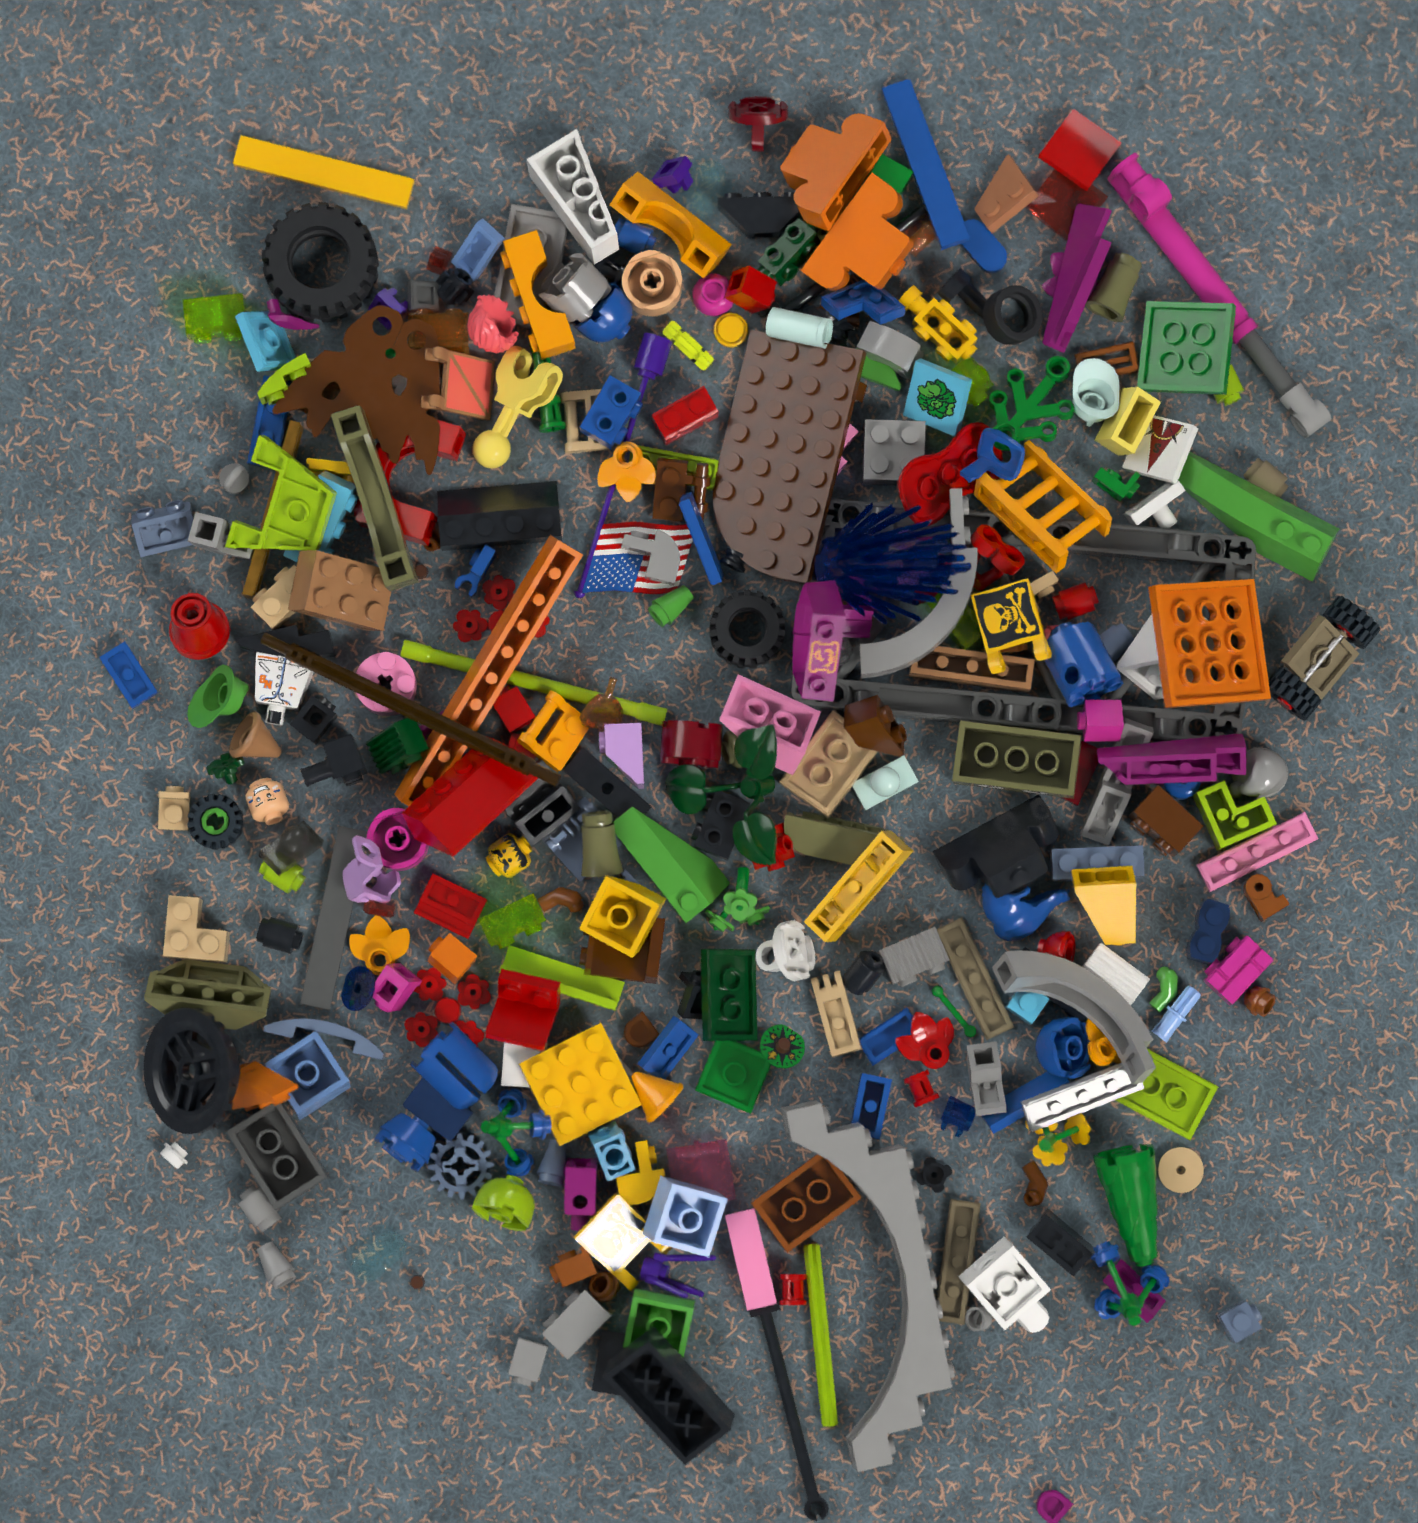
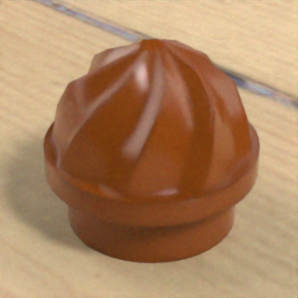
[1244,986,1276,1017]

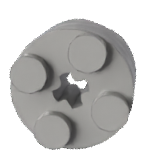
[539,253,611,322]

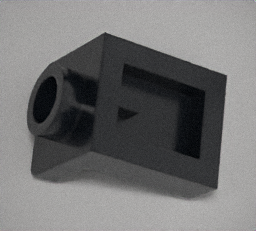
[677,970,702,1019]

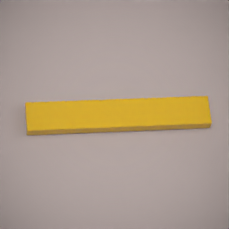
[233,135,415,210]

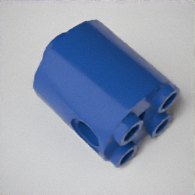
[1044,622,1123,707]

